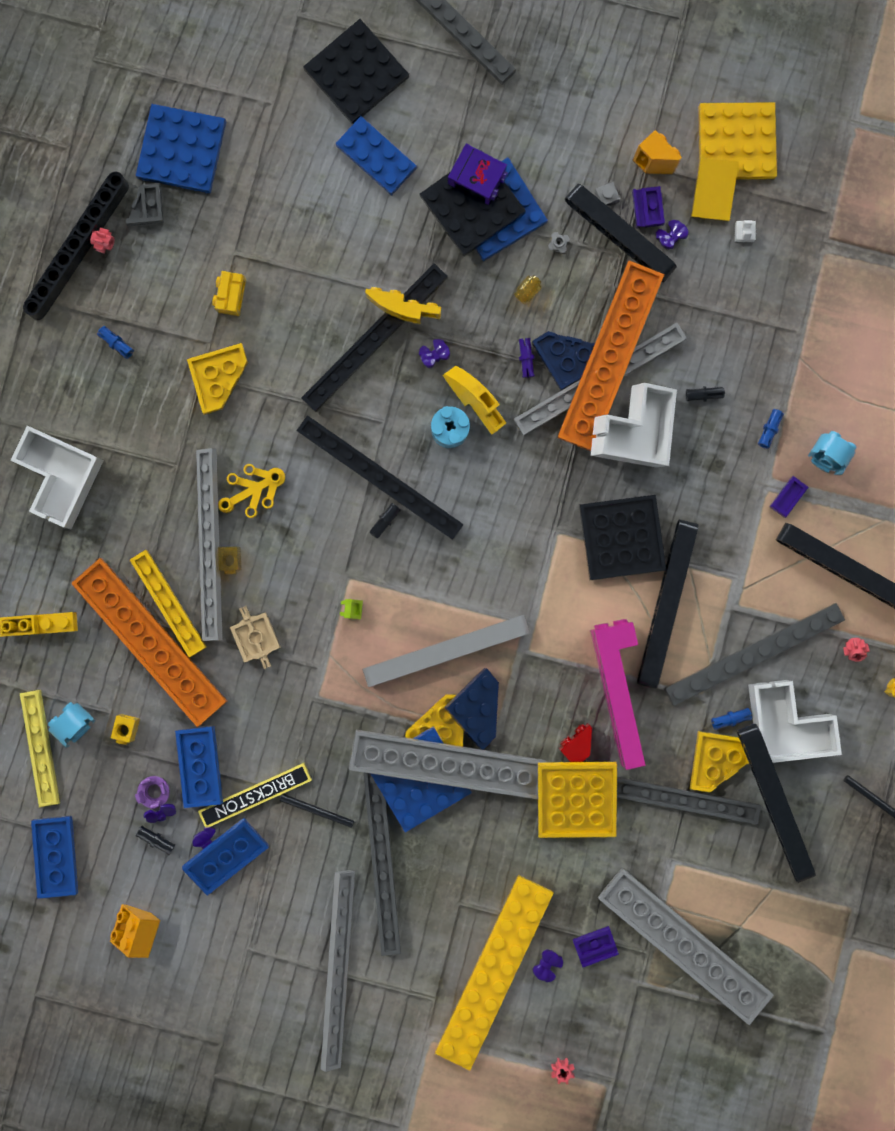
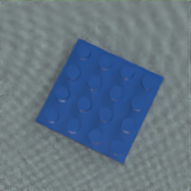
[136,104,226,193]
[476,157,548,262]
[370,726,472,832]

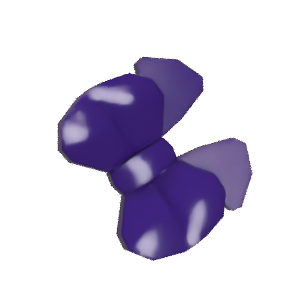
[656,220,689,250]
[419,339,450,368]
[143,804,176,823]
[192,827,216,849]
[533,949,563,982]

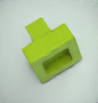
[340,599,363,619]

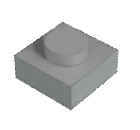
[595,182,620,206]

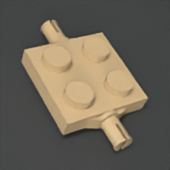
[230,606,281,669]

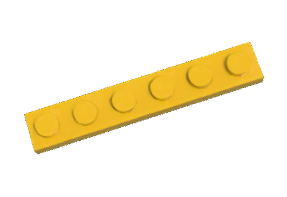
[130,550,207,658]

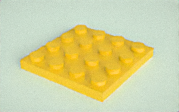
[698,102,777,180]
[538,762,617,838]

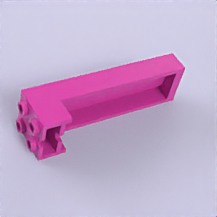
[590,619,646,770]

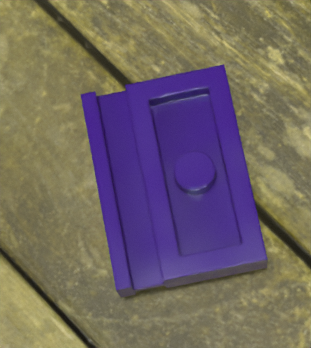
[632,186,665,229]
[572,926,619,967]

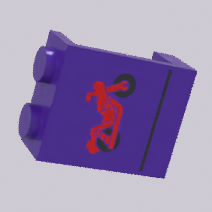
[448,143,508,205]

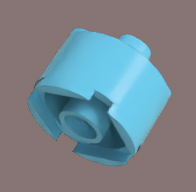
[431,406,470,448]
[808,431,857,475]
[48,702,95,748]

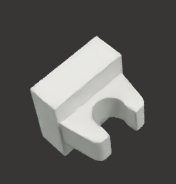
[735,220,756,242]

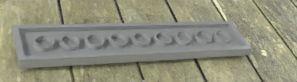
[349,730,547,799]
[598,867,774,1025]

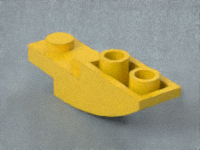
[365,287,441,324]
[442,366,506,435]
[0,612,78,637]

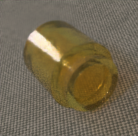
[514,275,542,304]

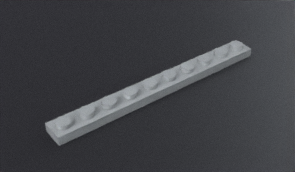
[514,323,687,436]
[196,448,222,641]
[321,870,355,1072]

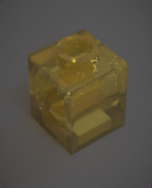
[218,547,241,575]

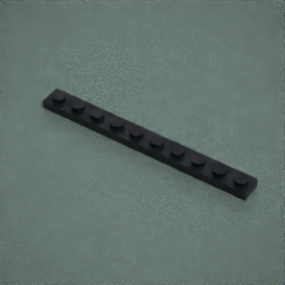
[301,263,448,412]
[296,415,464,540]

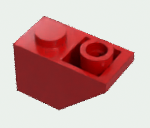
[559,723,592,762]

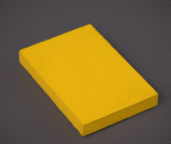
[691,157,739,221]

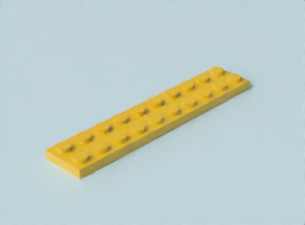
[435,875,553,1071]

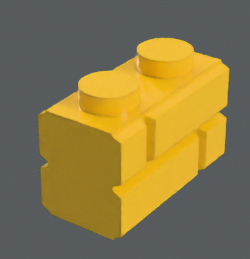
[212,271,246,316]

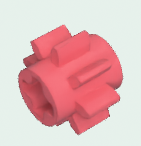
[90,227,115,253]
[843,638,870,662]
[551,1058,575,1084]

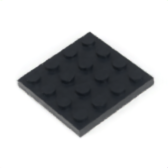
[303,19,409,125]
[420,150,526,257]
[579,495,666,581]

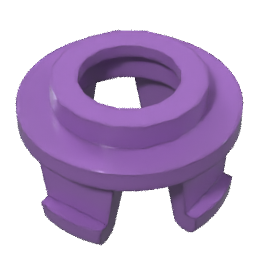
[135,776,170,809]

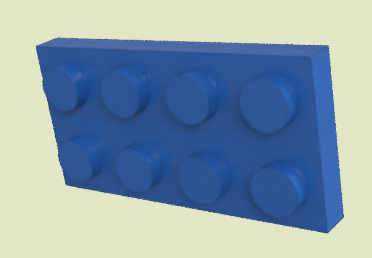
[336,116,417,196]
[175,726,223,808]
[31,816,78,899]
[182,818,269,896]

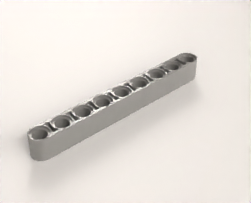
[362,615,530,687]

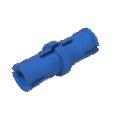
[97,326,134,359]
[758,409,784,449]
[711,708,752,730]

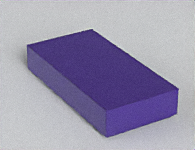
[769,476,809,518]

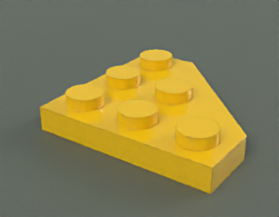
[187,343,248,415]
[405,694,464,747]
[690,731,749,792]

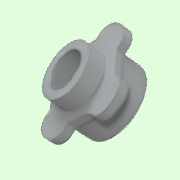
[548,232,570,253]

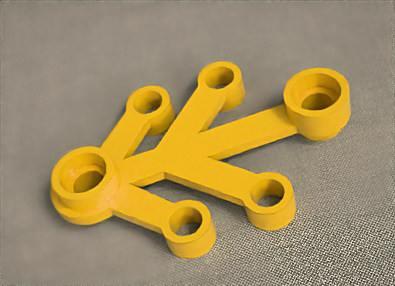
[218,464,286,518]

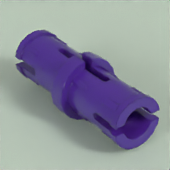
[518,338,535,378]

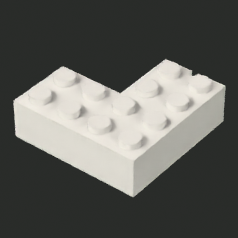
[591,383,677,467]
[11,426,104,529]
[748,680,842,763]

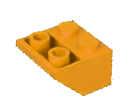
[633,130,682,174]
[110,904,160,958]

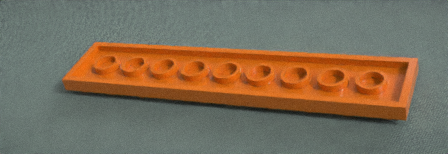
[557,260,664,451]
[71,558,227,727]

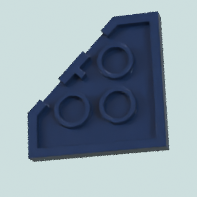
[531,331,595,391]
[444,668,499,750]

